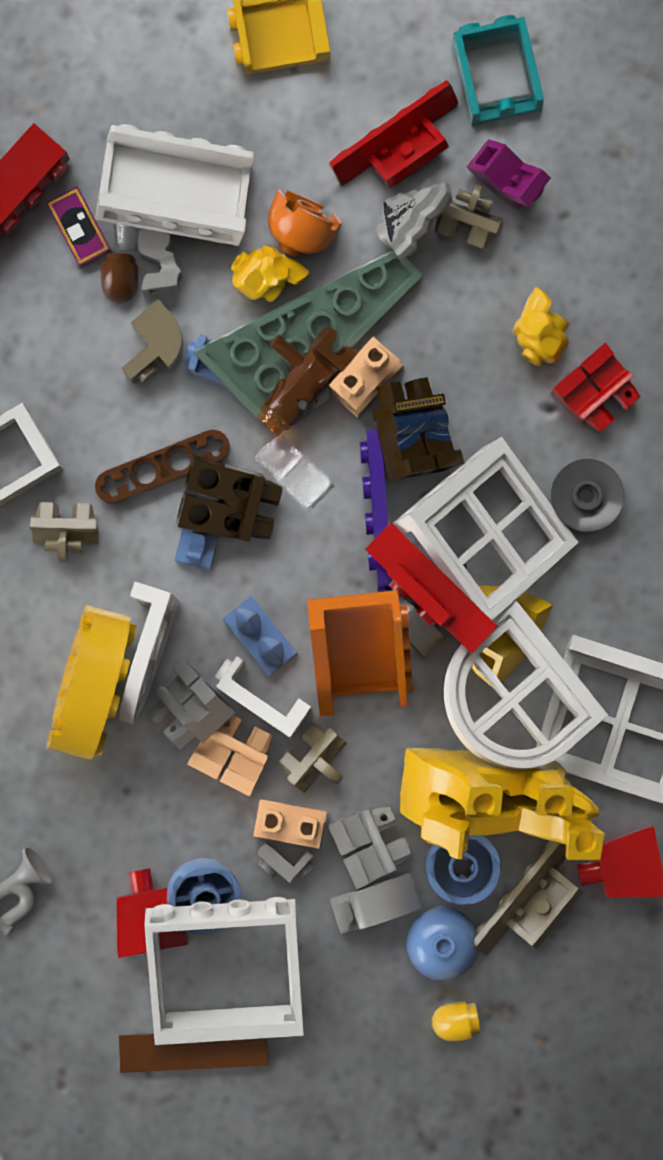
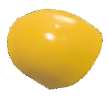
[432,1001,480,1041]

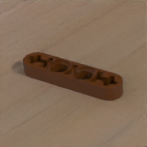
[95,429,230,504]

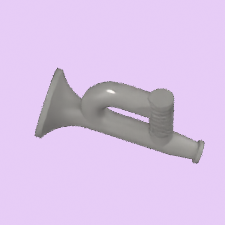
[0,847,52,936]

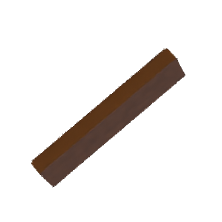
[119,1033,268,1073]

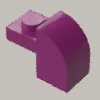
[466,139,551,209]

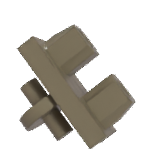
[435,184,502,249]
[30,502,99,562]

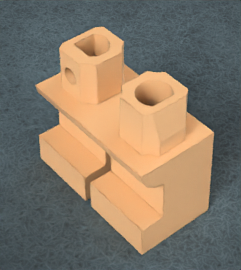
[329,337,404,419]
[187,715,272,797]
[253,799,328,849]

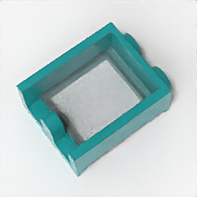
[453,15,544,126]

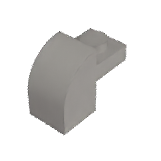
[329,873,422,934]

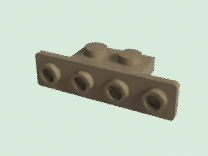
[474,840,583,955]

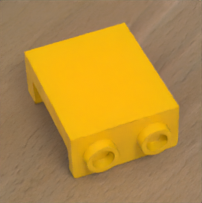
[227,0,331,75]

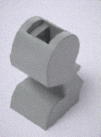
[137,228,182,296]

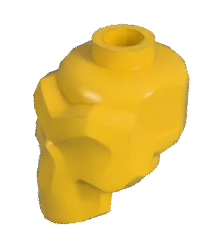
[231,245,310,302]
[513,287,569,366]

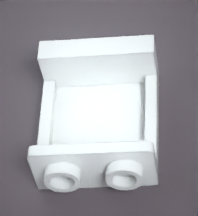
[215,656,312,738]

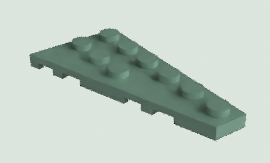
[192,250,423,430]

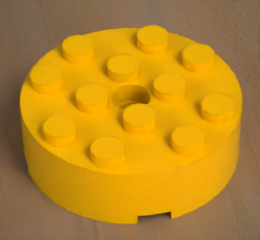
[47,605,137,760]

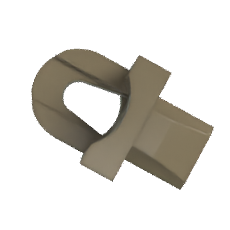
[279,723,347,793]

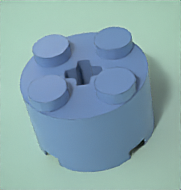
[425,835,500,905]

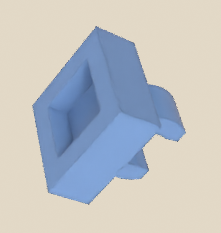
[175,528,219,570]

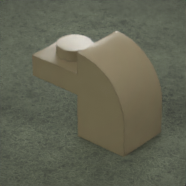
[121,299,183,384]

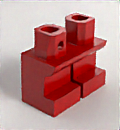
[551,342,641,433]

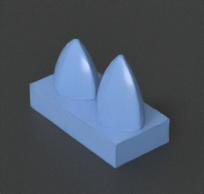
[223,596,297,676]

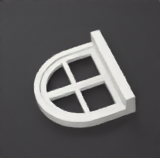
[119,582,180,726]
[444,600,608,770]

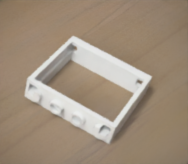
[145,897,304,1045]

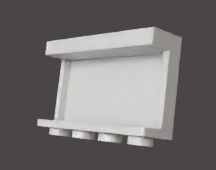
[95,124,255,246]

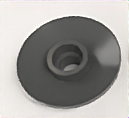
[551,459,624,532]

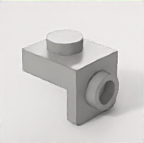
[256,842,314,883]

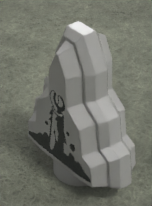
[376,182,453,259]

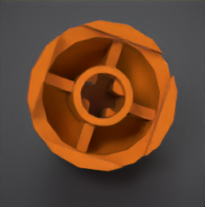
[268,189,342,257]

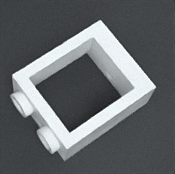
[0,403,63,506]

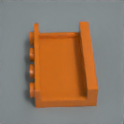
[307,590,413,717]

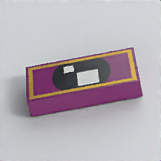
[46,186,112,268]

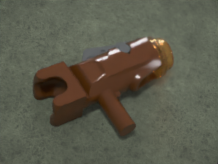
[256,327,357,436]

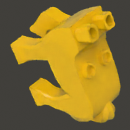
[400,748,605,860]

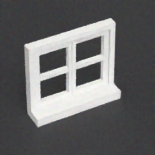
[392,437,578,620]
[535,635,663,804]

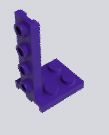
[360,429,467,592]

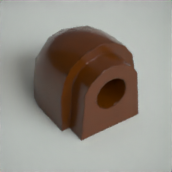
[101,253,139,303]

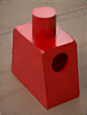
[577,825,663,898]
[116,868,189,958]

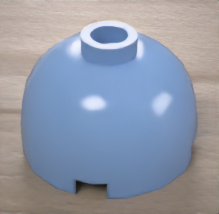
[167,858,242,934]
[406,907,479,981]

